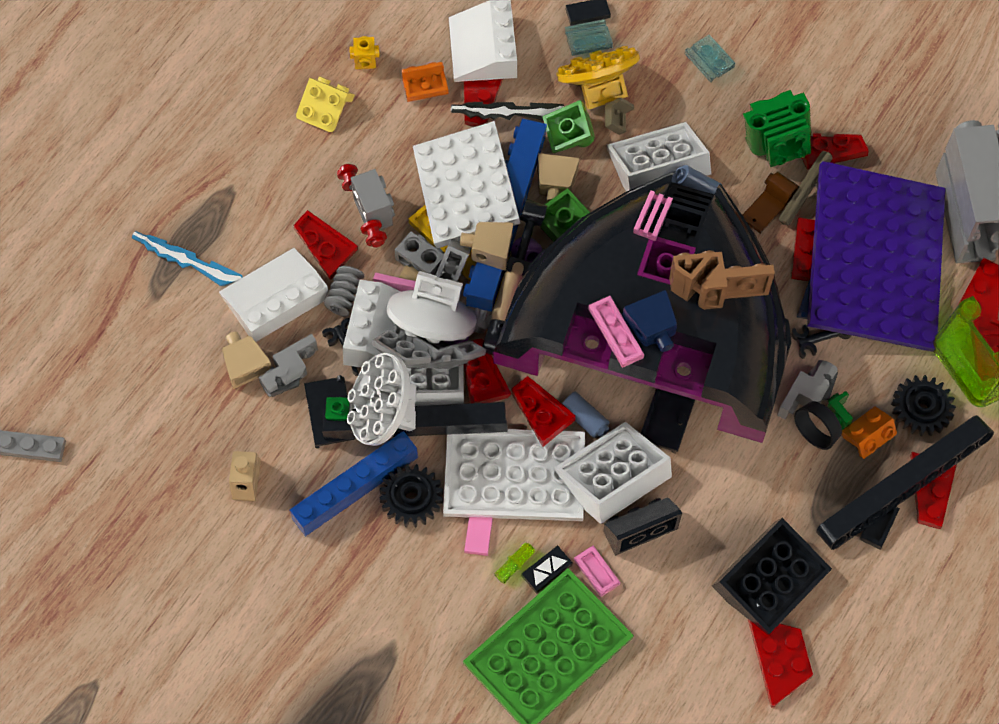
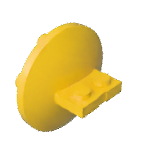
[556,46,640,110]

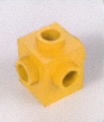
[349,36,380,70]

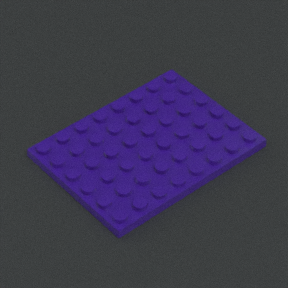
[807,161,945,352]

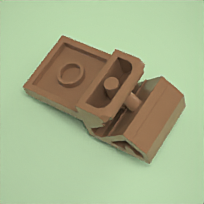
[669,251,775,310]

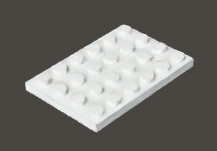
[413,121,521,249]
[443,429,585,521]

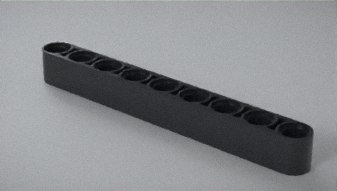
[816,415,994,550]

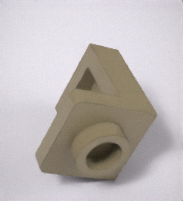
[605,98,634,135]

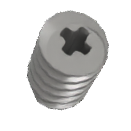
[324,266,365,317]

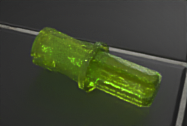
[494,543,535,584]

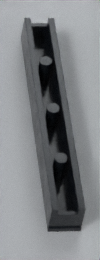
[322,402,508,440]

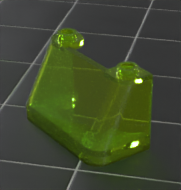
[933,296,999,407]

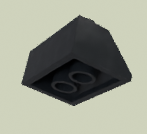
[603,497,682,556]

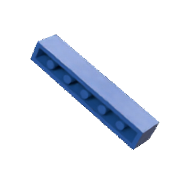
[290,431,418,537]

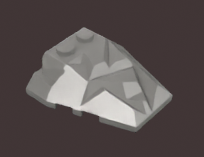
[372,324,486,369]

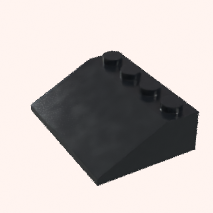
[712,517,832,635]

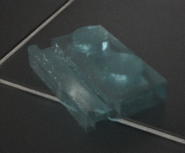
[565,19,613,56]
[685,35,735,82]

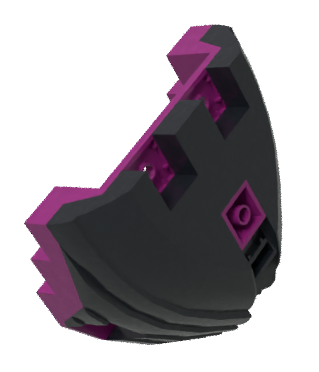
[494,171,792,443]

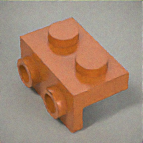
[402,62,449,102]
[842,406,897,459]

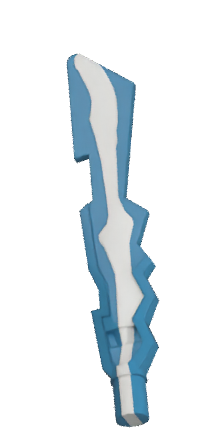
[132,231,243,286]

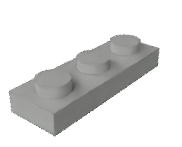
[0,430,66,462]

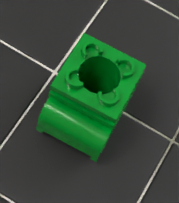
[743,90,812,167]

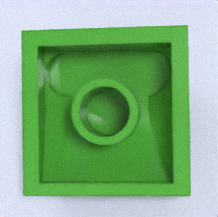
[542,100,595,153]
[539,188,590,242]

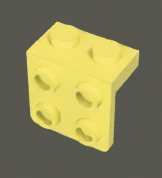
[296,76,355,132]

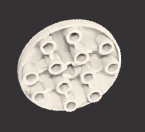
[387,271,477,343]
[347,353,416,446]

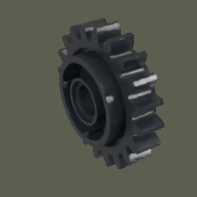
[891,375,956,437]
[379,464,443,528]

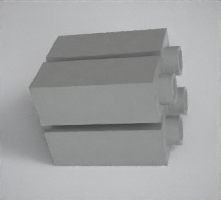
[935,120,999,264]

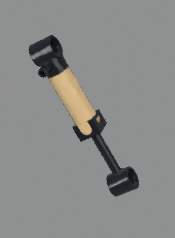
[482,199,547,356]

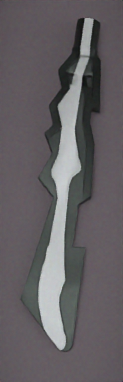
[451,102,564,121]

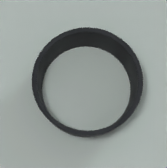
[794,401,842,450]

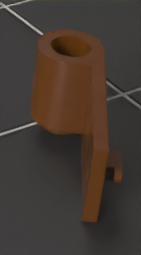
[742,171,799,234]

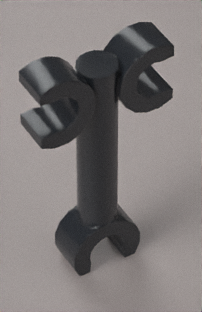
[322,318,359,376]
[791,324,852,359]

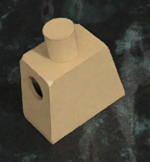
[538,153,579,203]
[460,222,513,270]
[222,332,272,389]
[229,451,261,501]

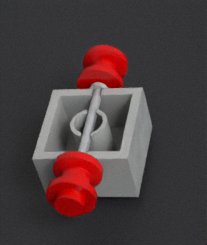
[337,164,395,248]

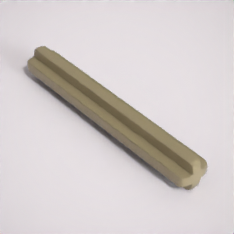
[779,151,832,226]

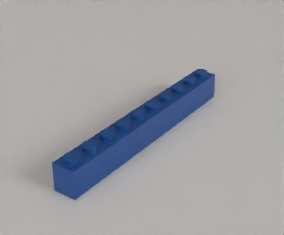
[463,118,547,312]

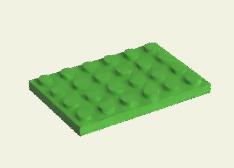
[463,568,634,724]

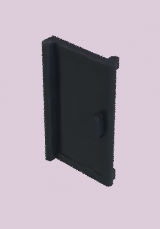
[304,375,355,449]
[640,388,695,453]

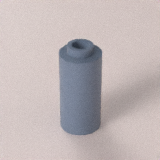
[675,165,721,194]
[562,391,610,438]

